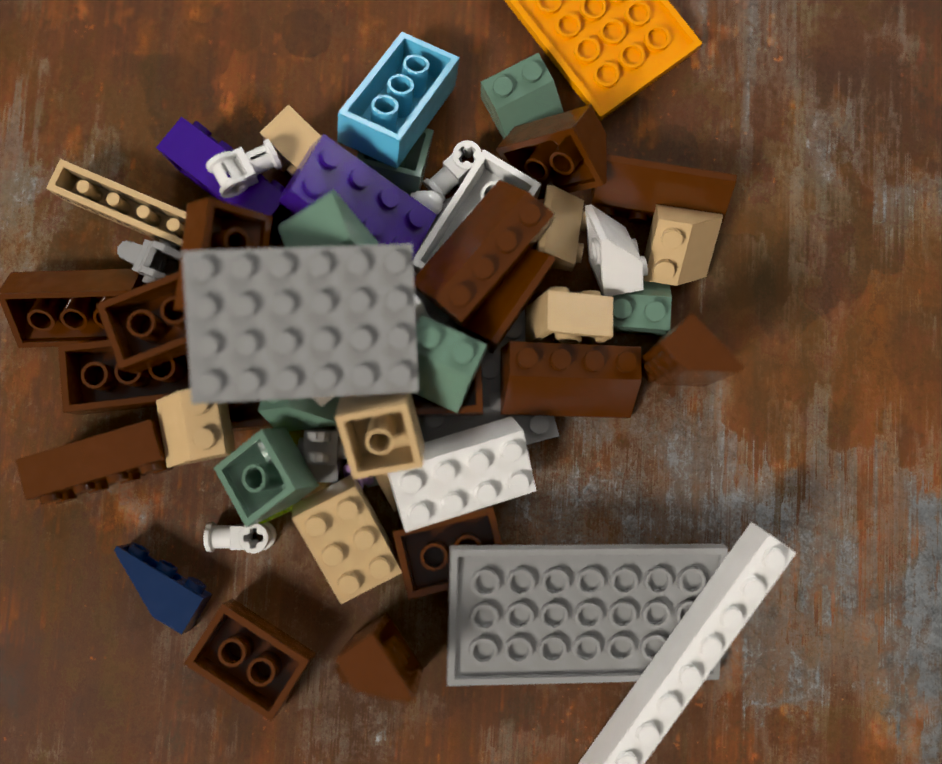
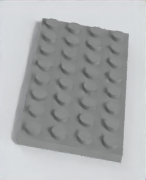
[446,544,728,686]

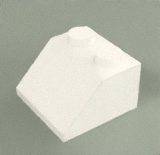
[585,205,648,296]

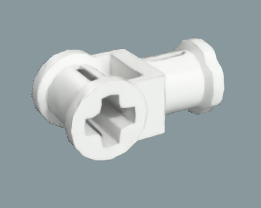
[206,139,282,198]
[423,140,481,202]
[203,520,277,554]

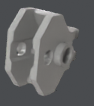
[117,239,181,284]
[297,426,347,483]

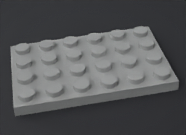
[182,244,419,404]

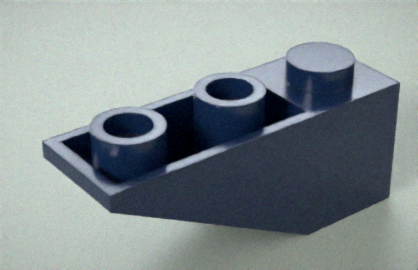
[114,542,213,635]

